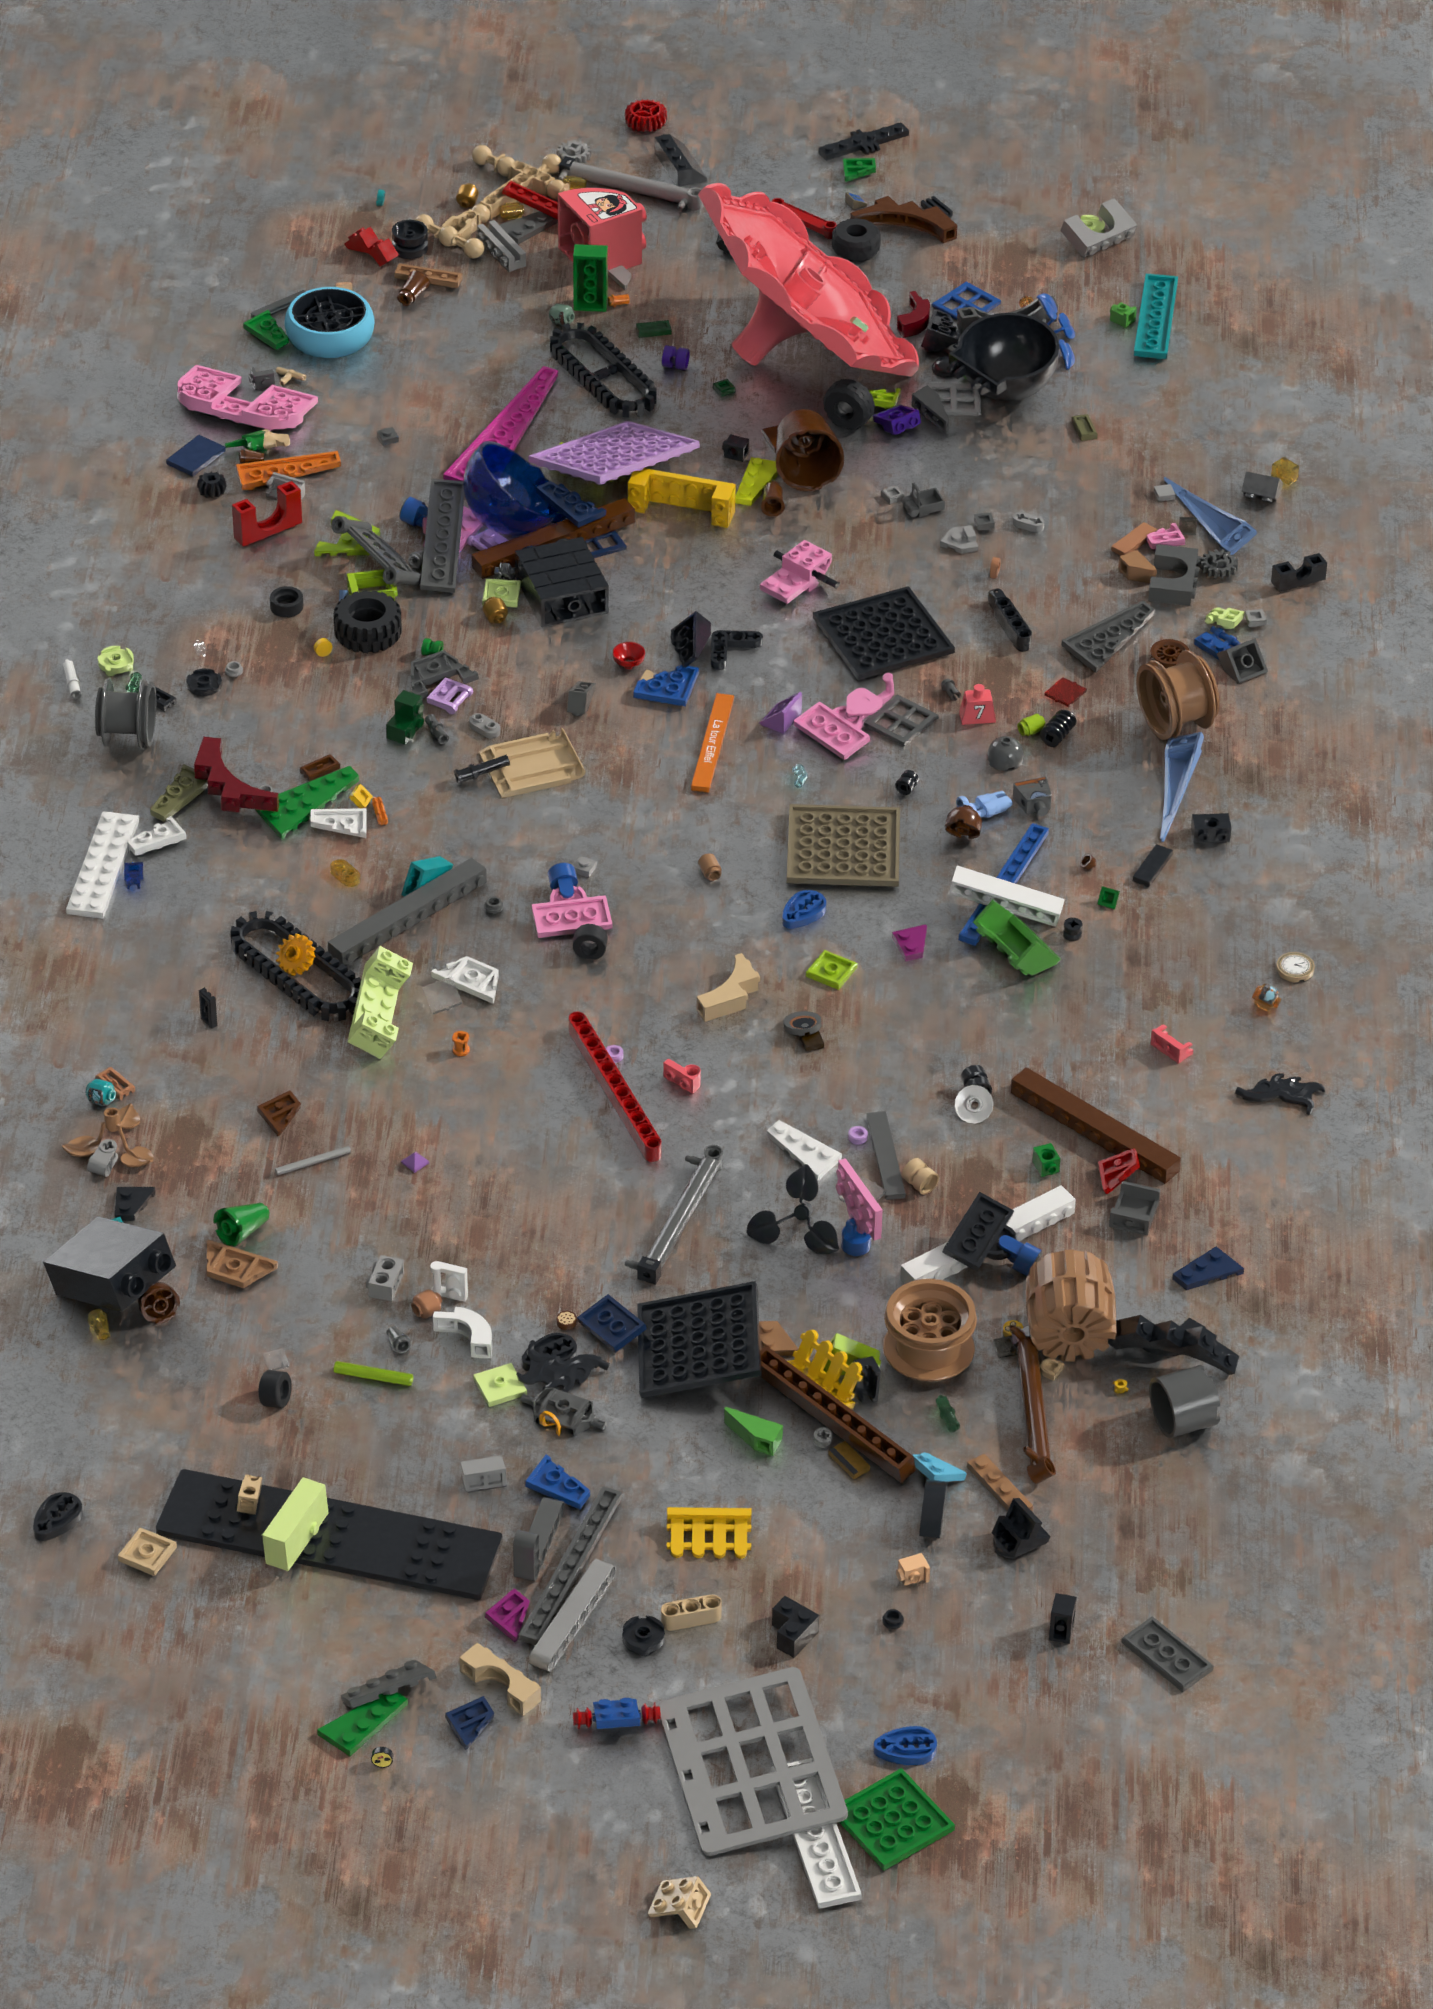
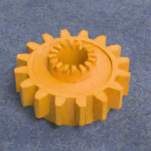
[276,933,315,976]

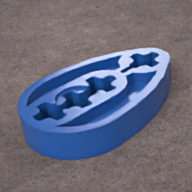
[782,890,826,929]
[873,1726,937,1765]

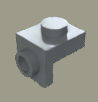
[248,367,275,390]

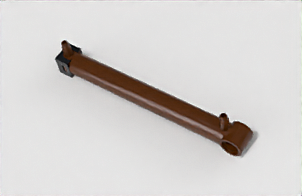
[1009,1325,1056,1484]

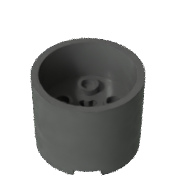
[1149,1365,1220,1438]

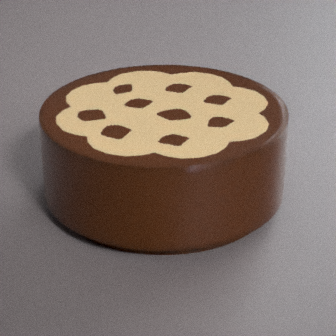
[556,1311,577,1330]

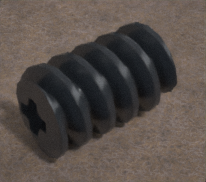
[1040,710,1077,748]

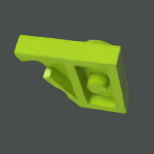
[868,388,901,409]

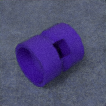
[662,345,690,370]

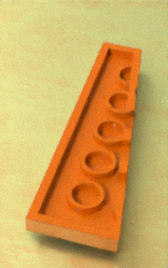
[236,451,341,490]

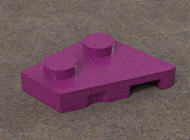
[892,924,927,962]
[485,1588,530,1642]

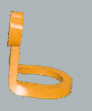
[539,1411,562,1436]

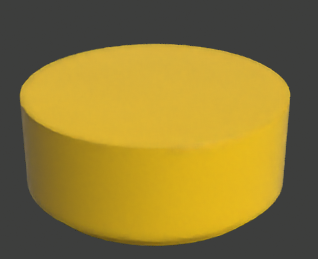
[314,638,333,657]

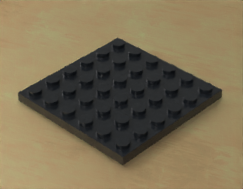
[813,586,955,680]
[637,1281,762,1398]

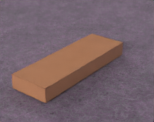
[1111,522,1157,556]

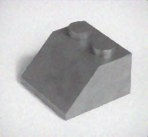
[1241,471,1284,503]

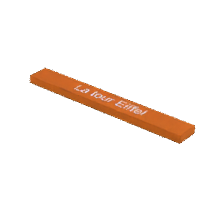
[691,693,734,792]

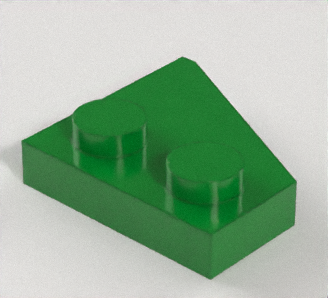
[843,158,876,182]

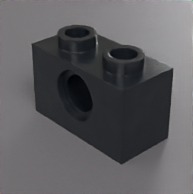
[1191,813,1231,843]
[1049,1593,1077,1644]

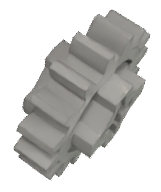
[557,140,591,163]

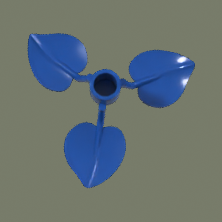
[1036,293,1075,370]

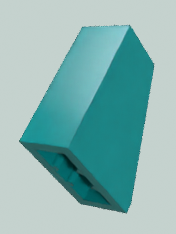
[401,856,453,897]

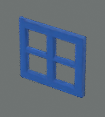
[931,281,1001,320]

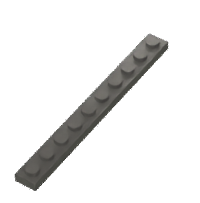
[519,1486,622,1645]

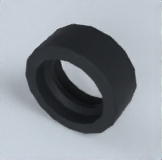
[270,586,304,617]

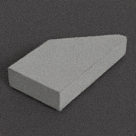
[608,265,631,290]

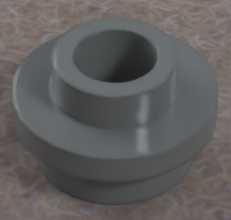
[484,896,503,914]

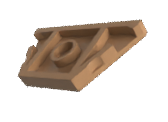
[207,1240,278,1288]
[759,1321,798,1356]

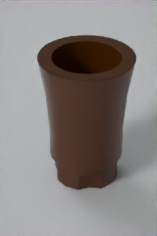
[397,271,430,306]
[761,481,785,516]

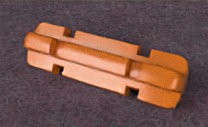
[372,796,388,826]

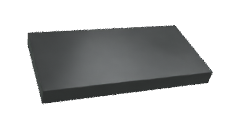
[1122,1616,1214,1692]

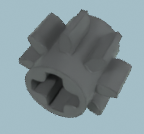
[494,563,515,580]

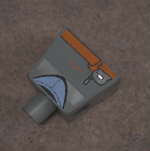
[1012,777,1052,816]

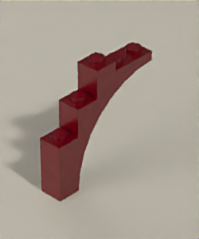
[194,736,279,813]

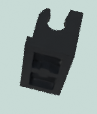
[853,1356,881,1402]

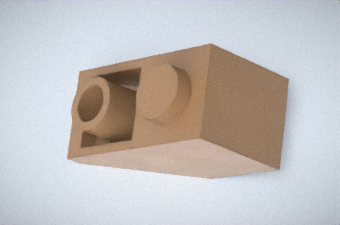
[1119,550,1157,583]

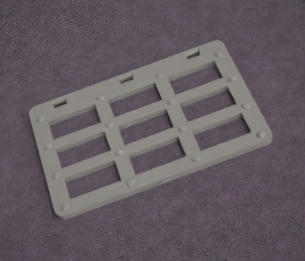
[658,1667,848,1856]

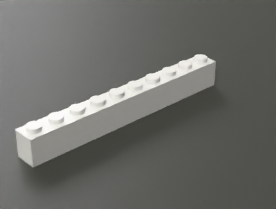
[900,1186,1076,1284]

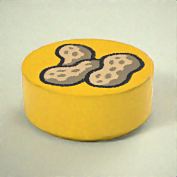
[1003,1320,1023,1340]

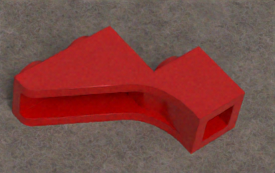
[344,226,399,267]

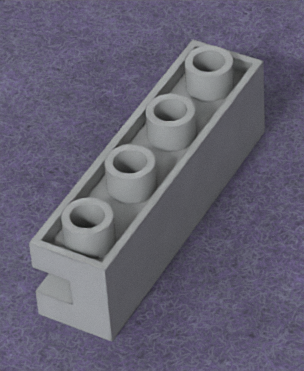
[476,220,526,272]

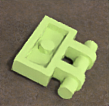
[1205,607,1245,629]

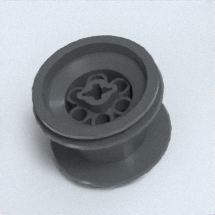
[95,677,157,748]

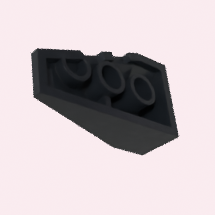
[921,309,960,352]
[671,611,711,668]

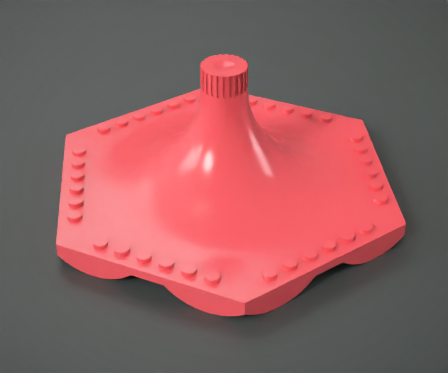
[698,183,919,377]

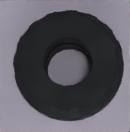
[832,218,881,262]
[823,379,875,429]

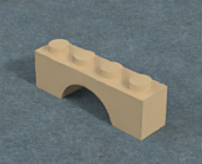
[459,1643,541,1716]

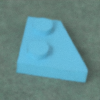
[913,1452,967,1482]

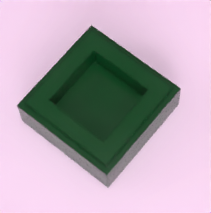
[713,379,736,397]

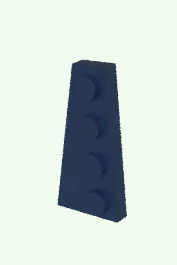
[536,481,606,528]

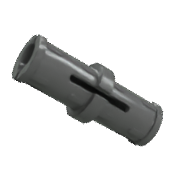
[425,714,449,744]

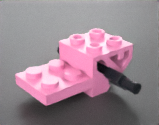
[760,540,840,604]

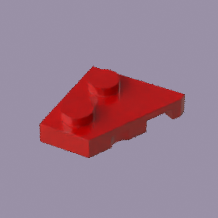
[1098,1148,1140,1195]

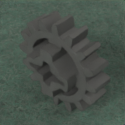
[1200,549,1238,579]

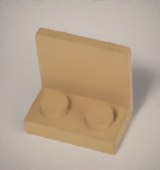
[648,1876,711,1929]

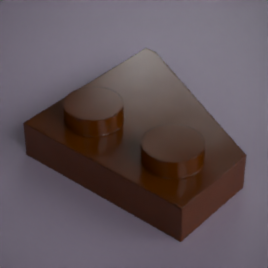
[257,1090,301,1136]

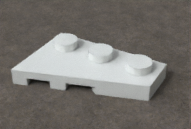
[311,808,367,838]

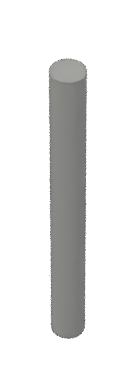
[275,1146,351,1176]

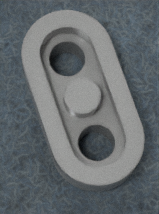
[469,713,501,739]

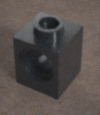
[722,434,749,462]

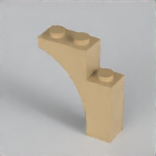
[696,953,760,1022]

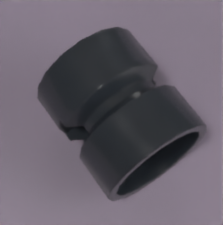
[961,1065,992,1094]

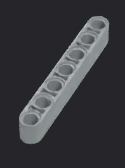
[529,1559,616,1672]

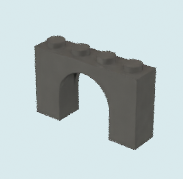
[1148,544,1201,606]

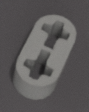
[1013,512,1045,533]

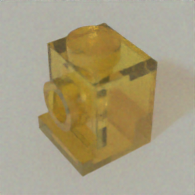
[1271,457,1299,485]

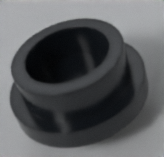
[882,1609,904,1629]

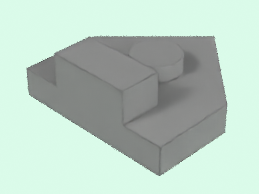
[940,525,978,554]

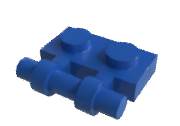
[1194,626,1241,660]

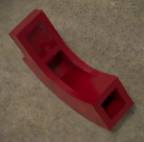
[897,291,930,338]

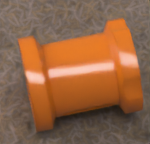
[452,1031,470,1057]

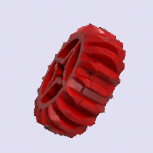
[625,99,667,132]

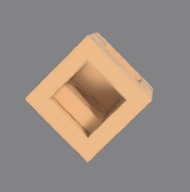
[896,1553,930,1586]

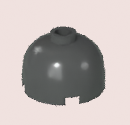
[987,736,1024,771]

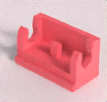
[1150,1024,1193,1064]

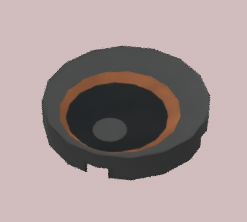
[783,1011,822,1036]

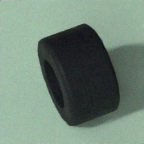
[573,924,608,960]
[258,1370,292,1408]

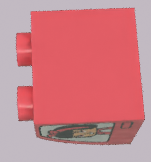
[558,188,647,270]

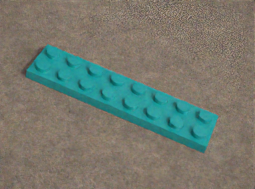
[1134,273,1178,359]

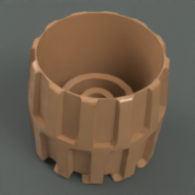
[1026,1249,1116,1362]

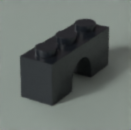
[1271,553,1328,592]

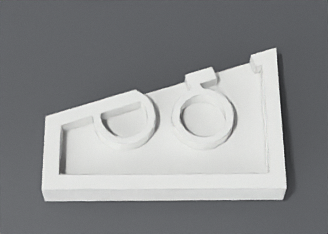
[127,816,186,856]

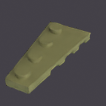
[150,764,208,822]

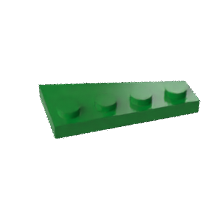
[317,1692,408,1756]

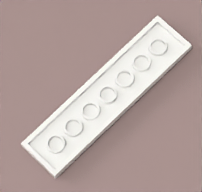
[66,811,139,919]
[771,1758,862,1909]

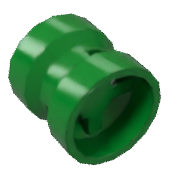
[421,638,444,656]

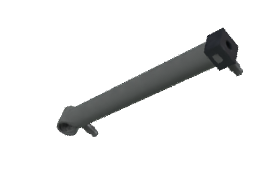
[625,1145,723,1285]

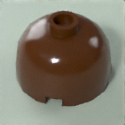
[944,805,982,839]
[138,1282,180,1324]

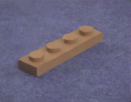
[394,263,463,288]
[967,1454,1033,1511]

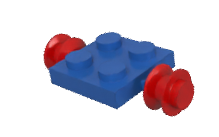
[573,1698,661,1730]

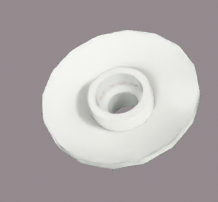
[955,1085,994,1124]

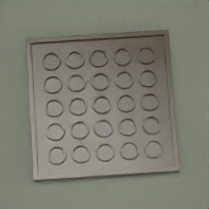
[787,804,900,887]

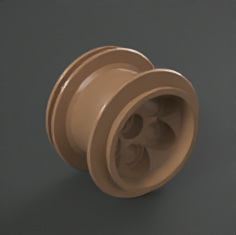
[1136,650,1220,740]
[883,1279,977,1381]

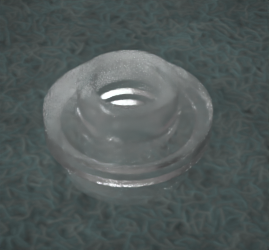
[193,639,208,657]

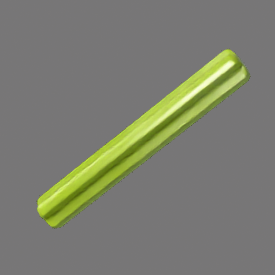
[333,1361,414,1386]

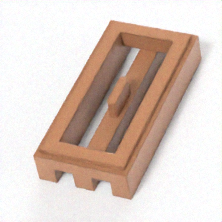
[95,1067,135,1100]

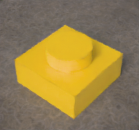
[349,784,373,808]

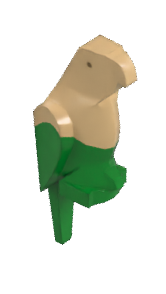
[225,429,290,451]

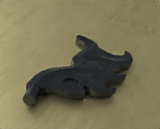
[1235,1073,1325,1115]
[516,1340,610,1393]

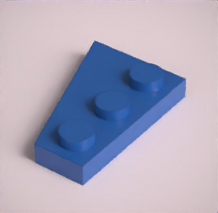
[525,1454,590,1510]

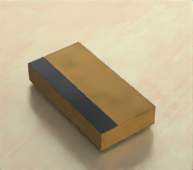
[828,1441,870,1480]

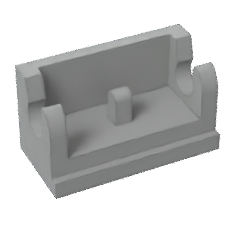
[266,472,305,499]
[460,1455,507,1492]

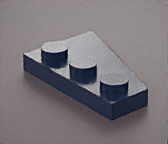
[1172,1246,1244,1290]

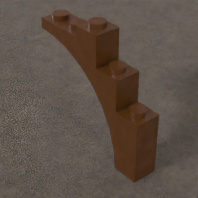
[850,196,958,243]

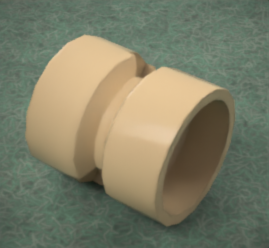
[902,1158,939,1195]

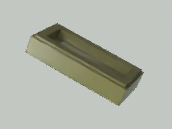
[1071,414,1098,441]

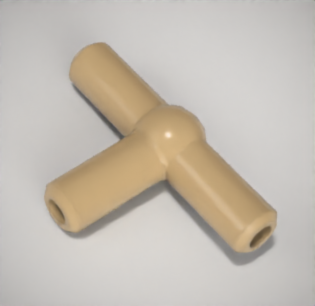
[276,367,306,386]

